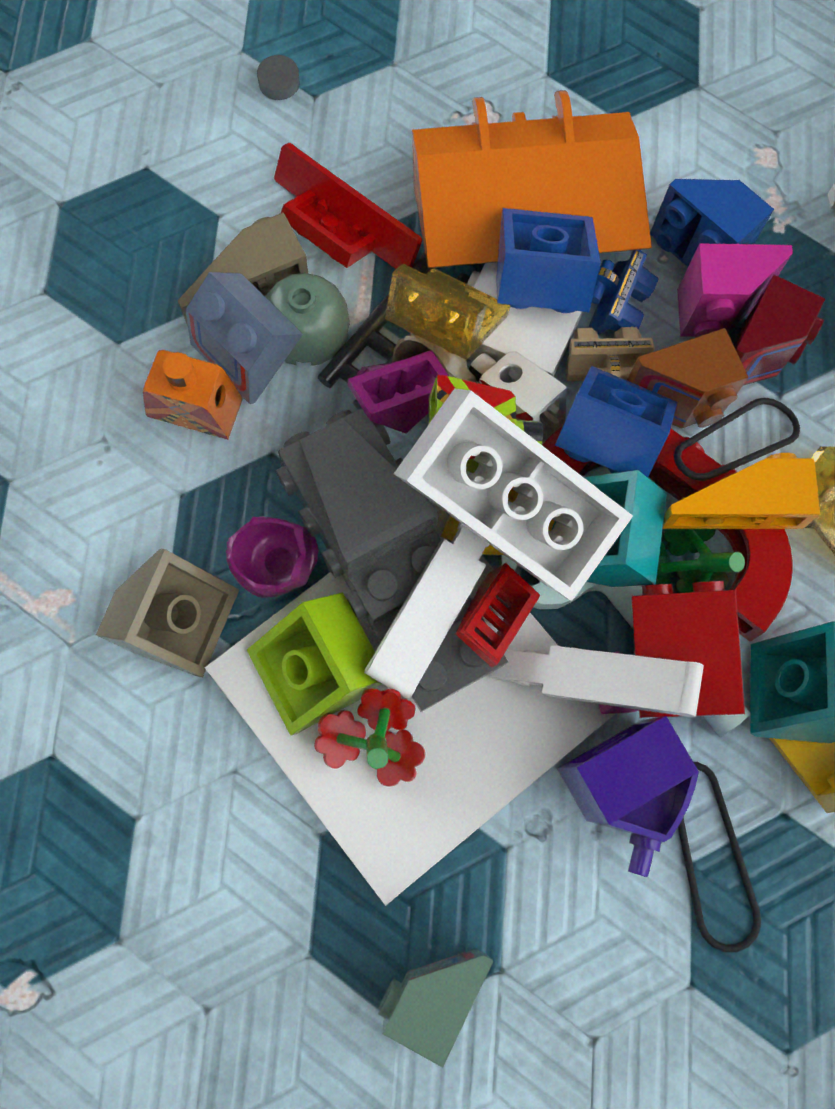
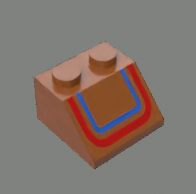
[627,328,749,429]

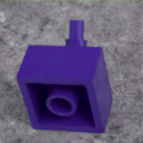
[557,716,699,877]

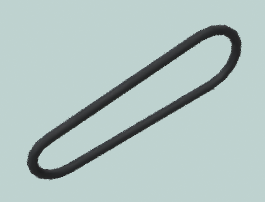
[673,398,800,481]
[678,762,761,952]

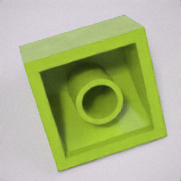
[247,592,382,736]

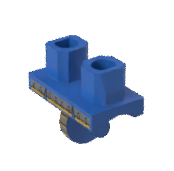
[588,250,659,335]

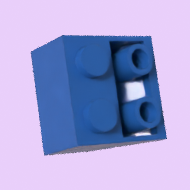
[650,179,774,268]

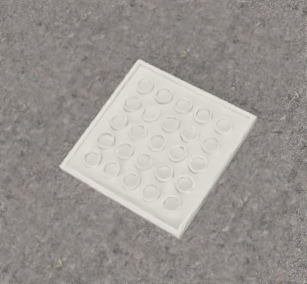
[204,500,615,906]

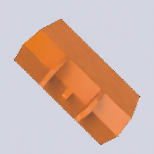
[412,90,652,268]

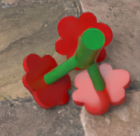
[314,688,426,787]

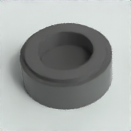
[257,55,300,100]

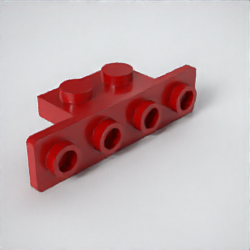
[274,143,423,274]

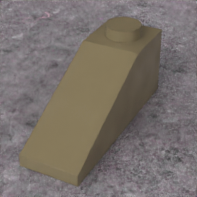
[178,212,308,326]

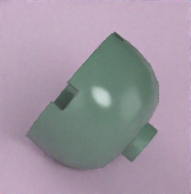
[265,273,350,366]

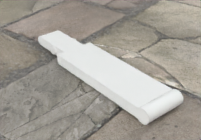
[364,523,490,699]
[489,645,704,717]

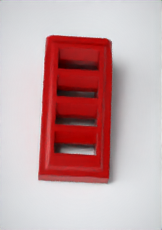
[455,563,540,668]

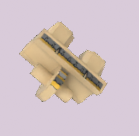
[565,327,654,381]

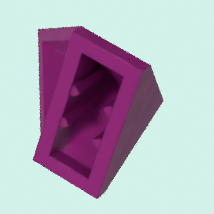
[347,350,449,434]

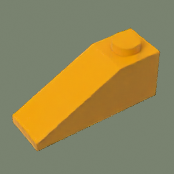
[663,453,820,529]

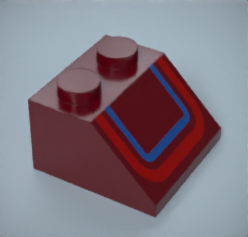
[733,275,825,386]

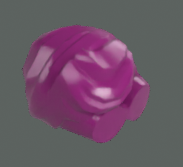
[226,516,319,598]

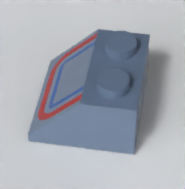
[186,272,303,404]

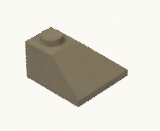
[96,549,239,678]

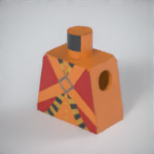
[143,350,243,440]

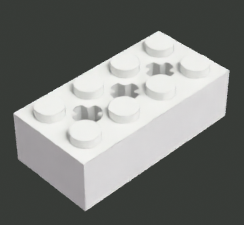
[394,388,633,601]

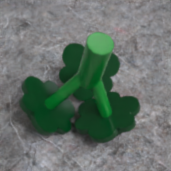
[656,529,745,593]

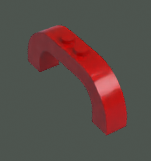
[542,426,793,642]

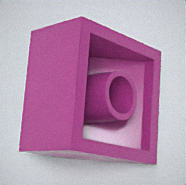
[677,243,793,338]

